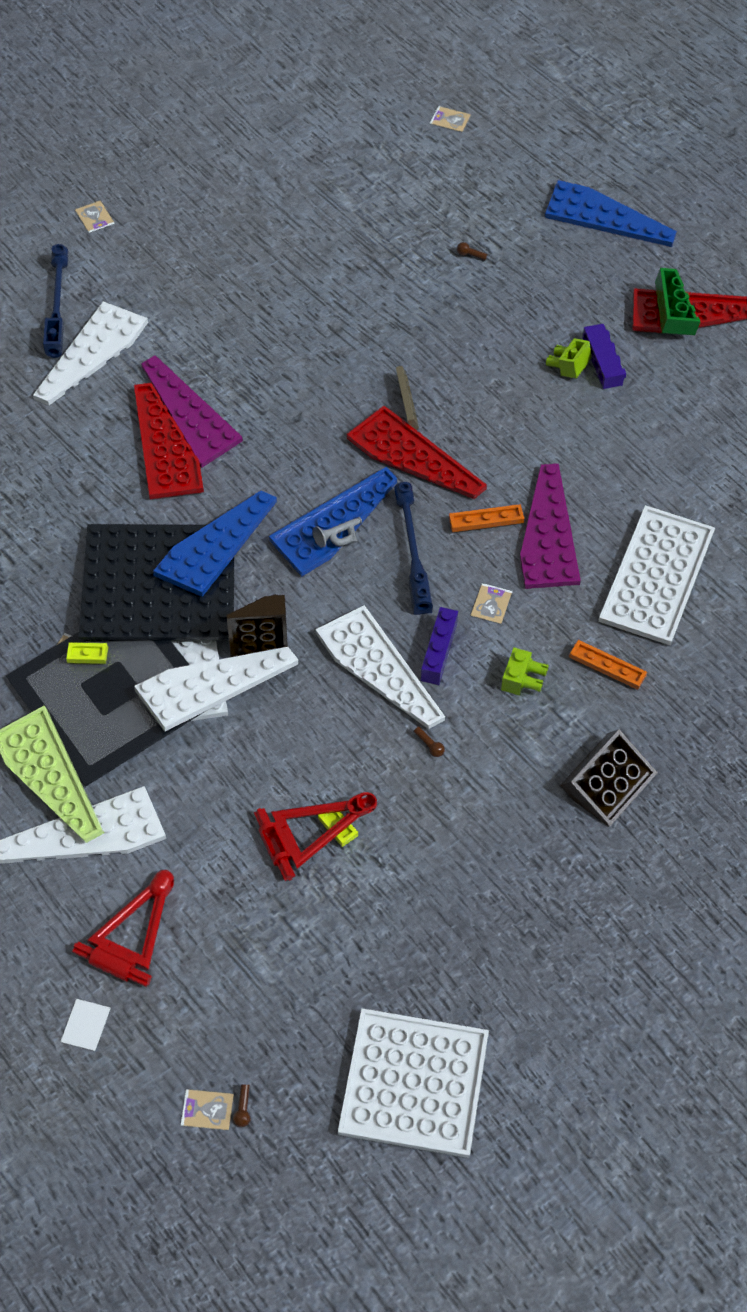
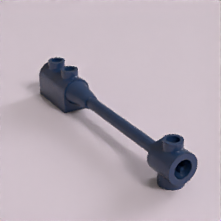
[43,244,69,358]
[394,482,433,615]

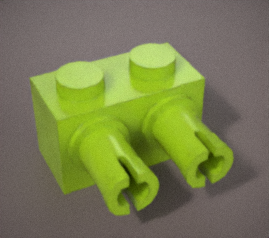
[546,338,592,379]
[501,647,549,695]

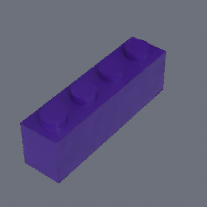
[582,323,626,389]
[421,607,458,685]

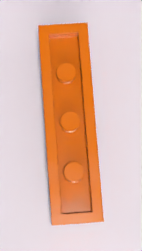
[449,504,524,532]
[569,640,647,690]

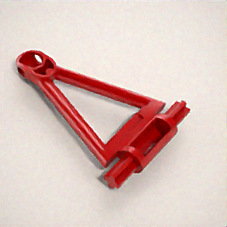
[254,792,377,881]
[72,869,174,987]

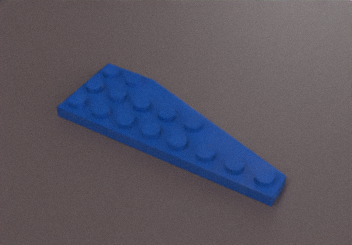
[545,180,677,247]
[269,467,397,577]
[153,491,277,597]

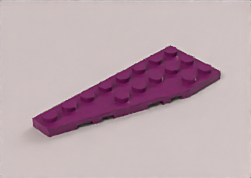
[520,463,581,589]

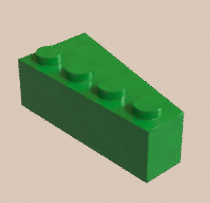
[655,268,701,335]

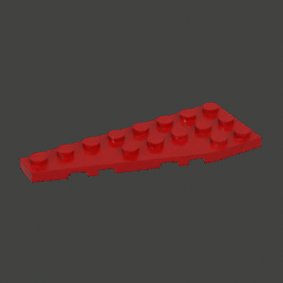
[632,288,747,333]
[134,383,204,499]
[347,405,487,499]

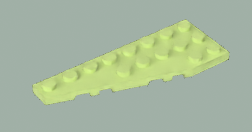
[0,706,104,843]

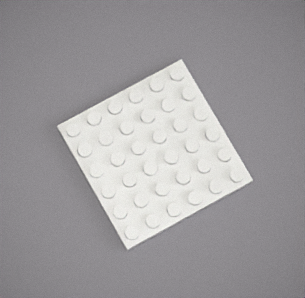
[338,1008,489,1158]

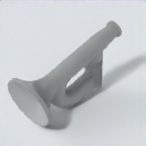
[313,517,362,548]

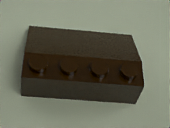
[227,594,288,657]
[560,729,658,827]

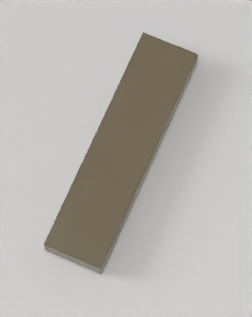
[396,366,419,430]

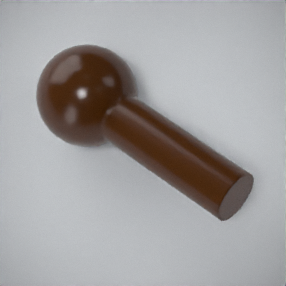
[457,242,488,260]
[413,726,445,757]
[233,1084,251,1127]

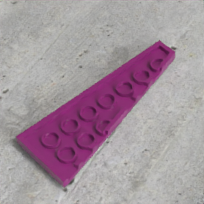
[141,355,243,468]

